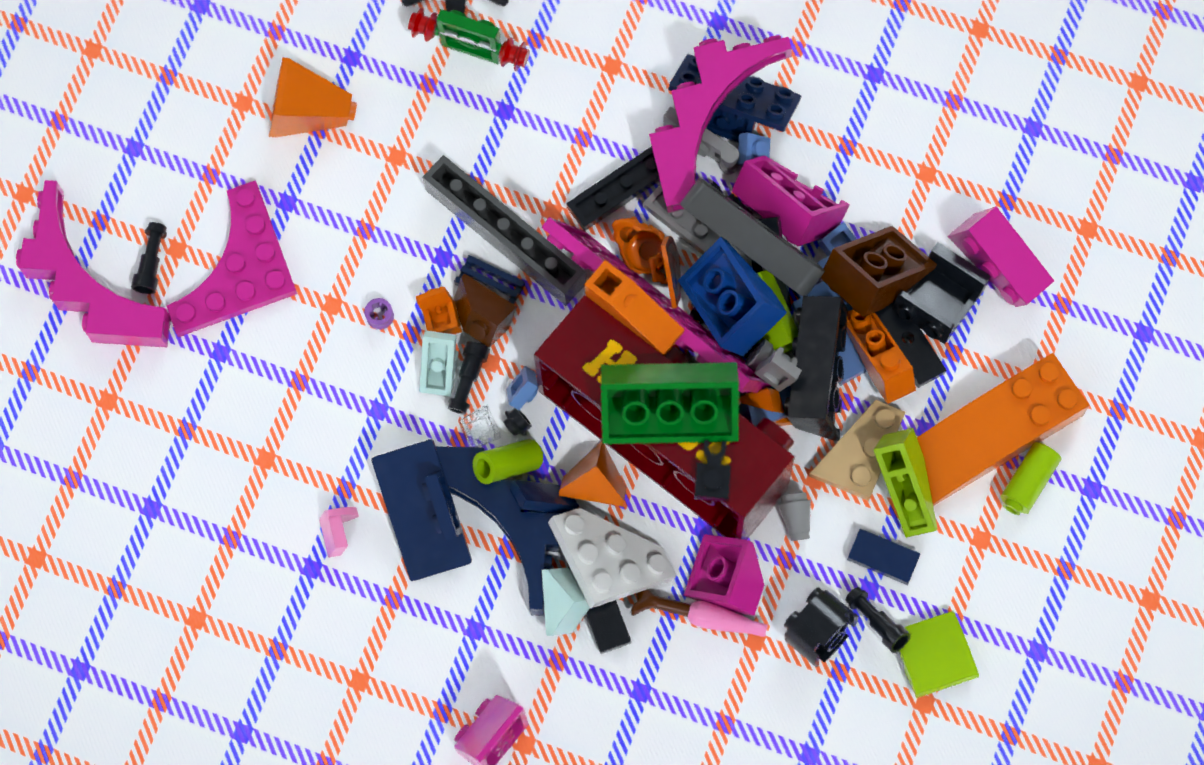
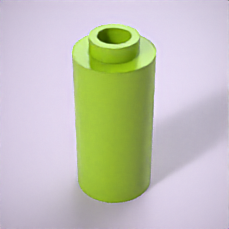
[473,439,543,484]
[1000,442,1062,516]

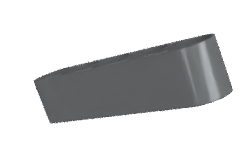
[680,178,825,296]

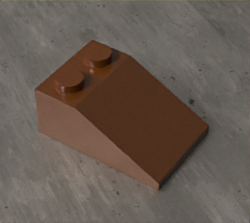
[821,225,937,317]

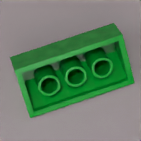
[601,362,739,444]

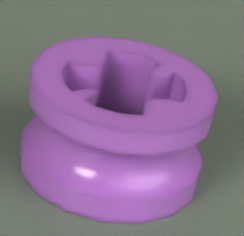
[364,298,394,330]

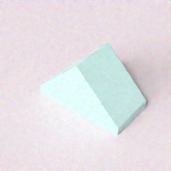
[542,568,590,636]

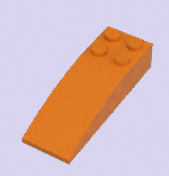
[917,353,1090,506]

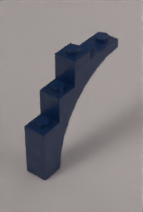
[436,446,560,616]

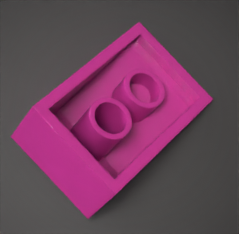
[454,694,529,765]

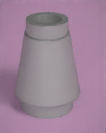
[779,492,811,541]

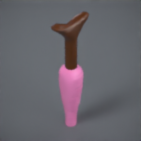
[631,589,768,637]

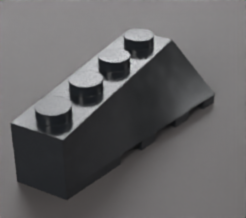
[784,296,848,441]

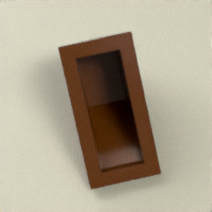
[454,274,517,348]

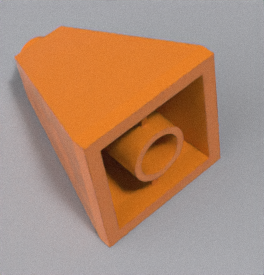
[269,57,357,138]

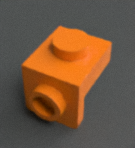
[416,286,462,335]

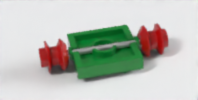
[408,8,530,72]

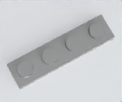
[643,184,753,269]

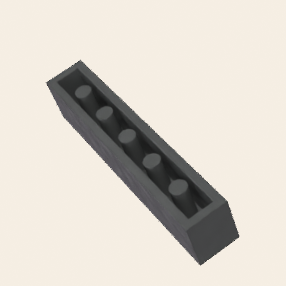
[422,155,586,306]

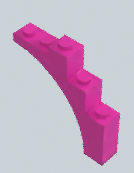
[649,35,792,213]
[16,180,171,348]

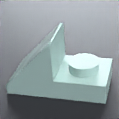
[419,330,459,397]

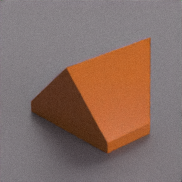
[559,441,627,507]

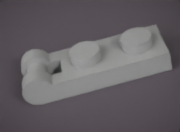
[663,106,739,174]

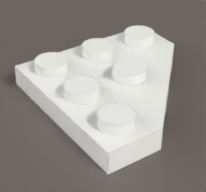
[548,508,677,609]

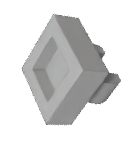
[755,347,802,392]

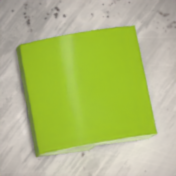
[898,610,979,698]

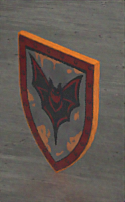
[648,236,681,309]

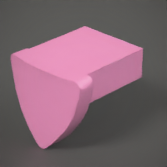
[319,507,359,558]

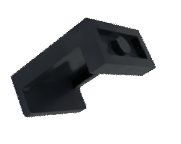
[892,242,991,344]

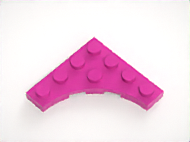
[166,180,297,337]

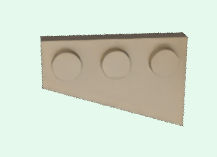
[809,400,905,501]

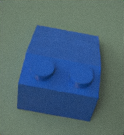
[678,237,787,356]

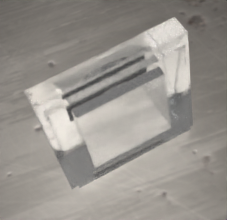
[459,404,501,447]

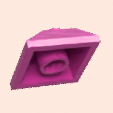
[684,534,765,616]

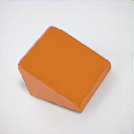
[740,388,784,413]

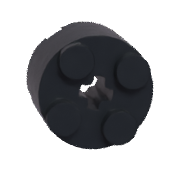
[784,587,859,667]

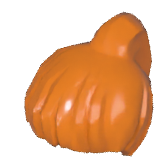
[612,216,665,275]

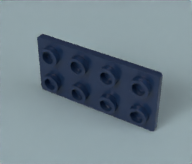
[668,54,802,143]
[371,439,472,581]

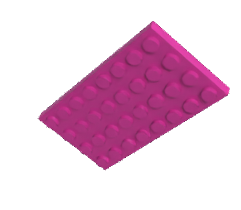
[542,217,772,394]

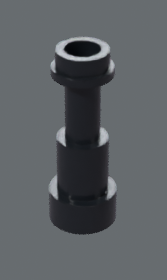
[131,222,167,294]
[448,341,490,415]
[845,587,911,653]

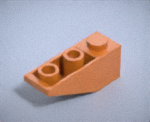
[584,260,685,356]
[846,309,916,404]

